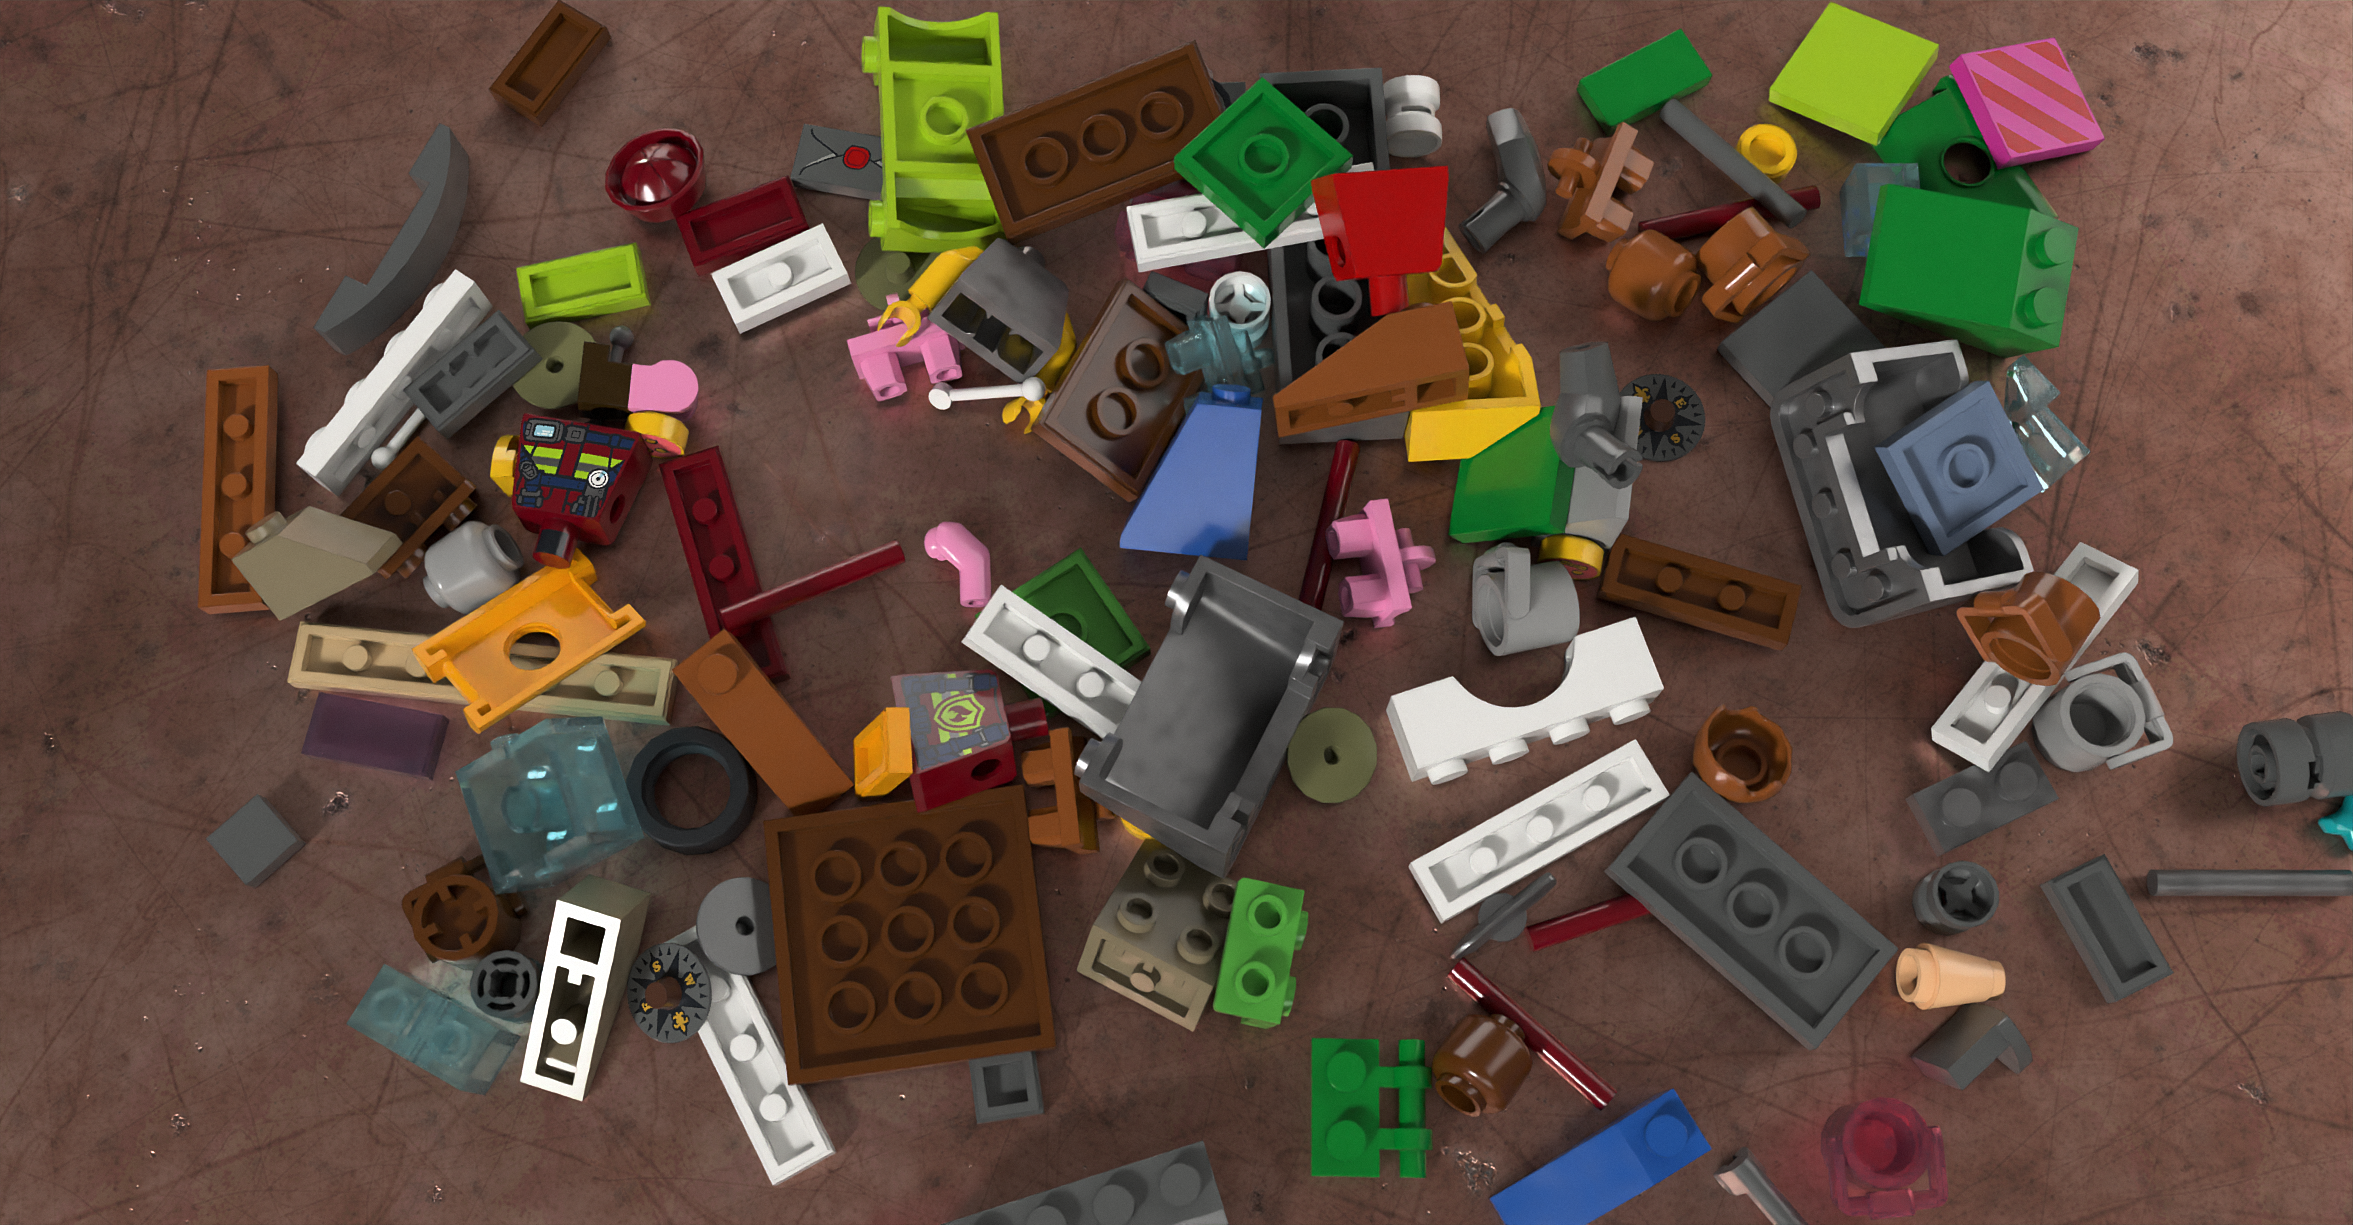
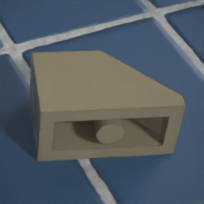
[231,506,403,621]

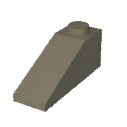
[520,874,651,1101]

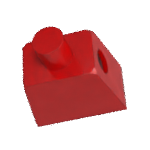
[1311,165,1449,317]

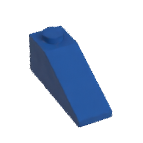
[1489,1088,1712,1225]

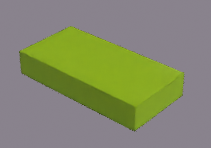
[516,242,651,330]

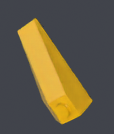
[1404,227,1541,462]

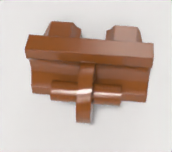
[1547,122,1655,243]
[1021,727,1116,855]

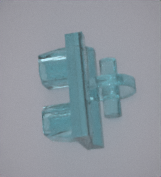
[1165,315,1275,415]

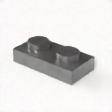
[1905,741,2059,857]

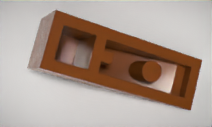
[1273,301,1469,438]
[672,629,855,816]

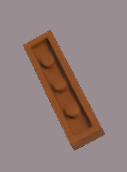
[198,365,278,614]

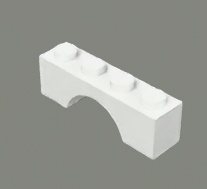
[1386,617,1664,785]

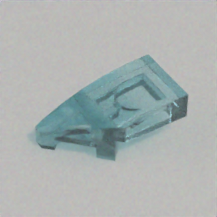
[2004,354,2091,493]

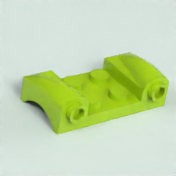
[861,6,1008,253]

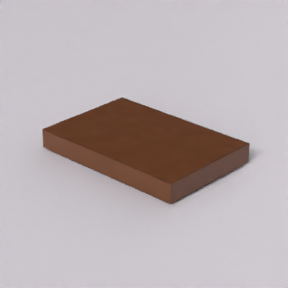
[1030,277,1221,502]

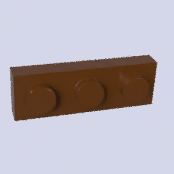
[1596,533,1802,651]

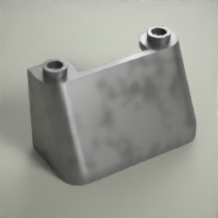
[1770,339,2034,628]
[1074,554,1344,879]

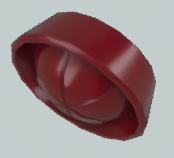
[605,128,706,223]

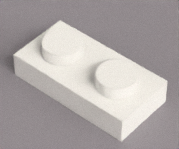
[711,223,851,334]

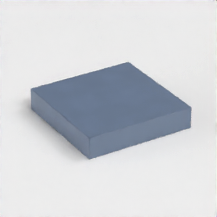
[1874,381,2044,557]

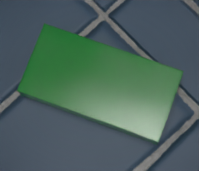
[1576,28,1712,137]

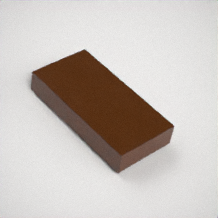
[489,0,611,127]

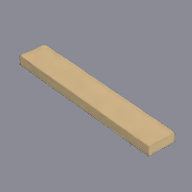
[287,621,680,726]

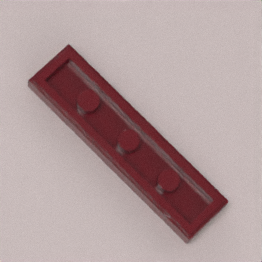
[658,445,791,684]

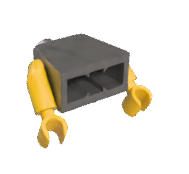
[877,238,1077,434]

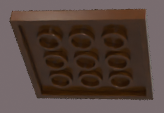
[763,784,1058,1086]

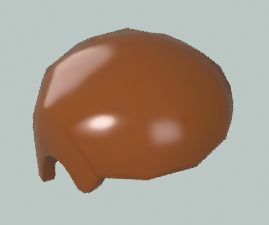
[1692,704,1793,803]

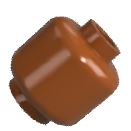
[1606,229,1701,321]

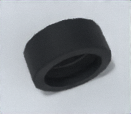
[626,726,757,855]

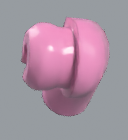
[924,522,992,608]

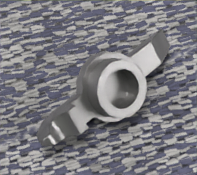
[1450,873,1556,960]

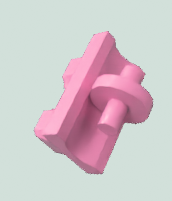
[846,292,965,401]
[1325,499,1436,628]

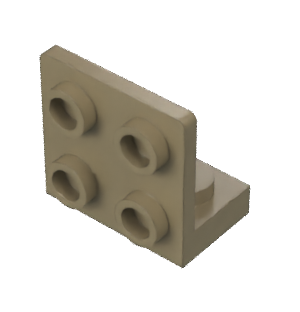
[1076,839,1237,1032]

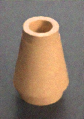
[1896,942,2006,1010]

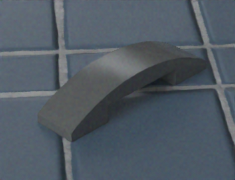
[313,123,469,356]

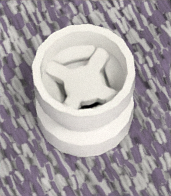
[1383,75,1442,157]
[1208,271,1271,352]

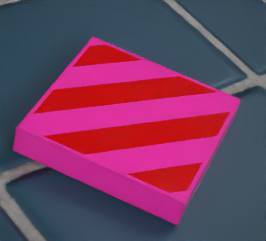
[1949,37,2105,169]

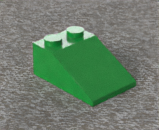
[1859,183,2079,358]

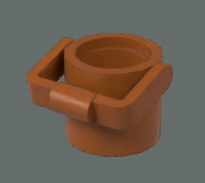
[1695,207,1810,323]
[1957,571,2101,686]

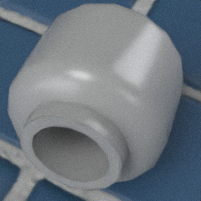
[423,521,524,615]

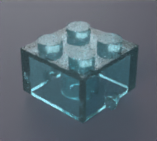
[455,716,645,895]

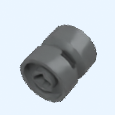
[2236,711,2353,807]

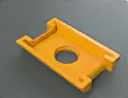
[411,547,646,734]

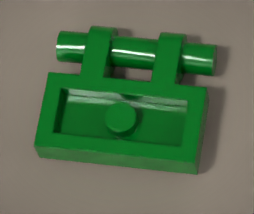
[1310,1038,1433,1178]

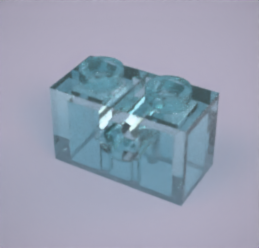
[346,964,521,1095]

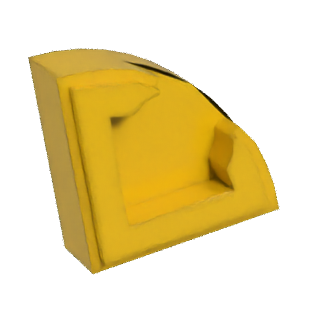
[490,434,520,497]

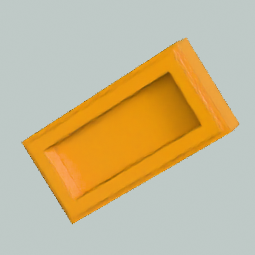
[853,707,913,801]

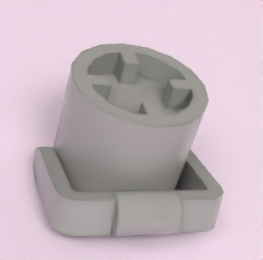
[1472,542,1580,656]
[2031,652,2173,773]

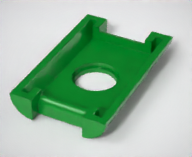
[1871,74,2059,219]

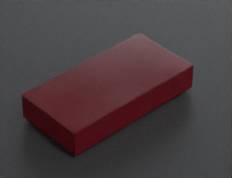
[675,175,810,277]

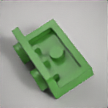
[1213,878,1308,1029]

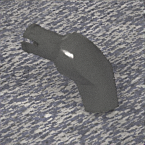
[1459,108,1547,254]
[1550,342,1643,489]

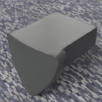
[1911,1003,2033,1090]

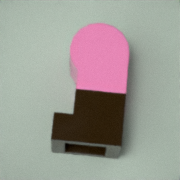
[577,341,698,423]

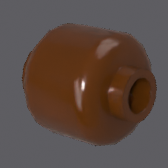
[1432,1014,1533,1117]

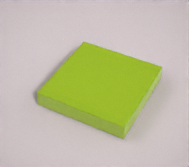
[1769,2,1939,146]

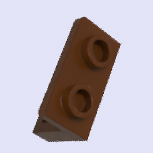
[339,435,477,580]

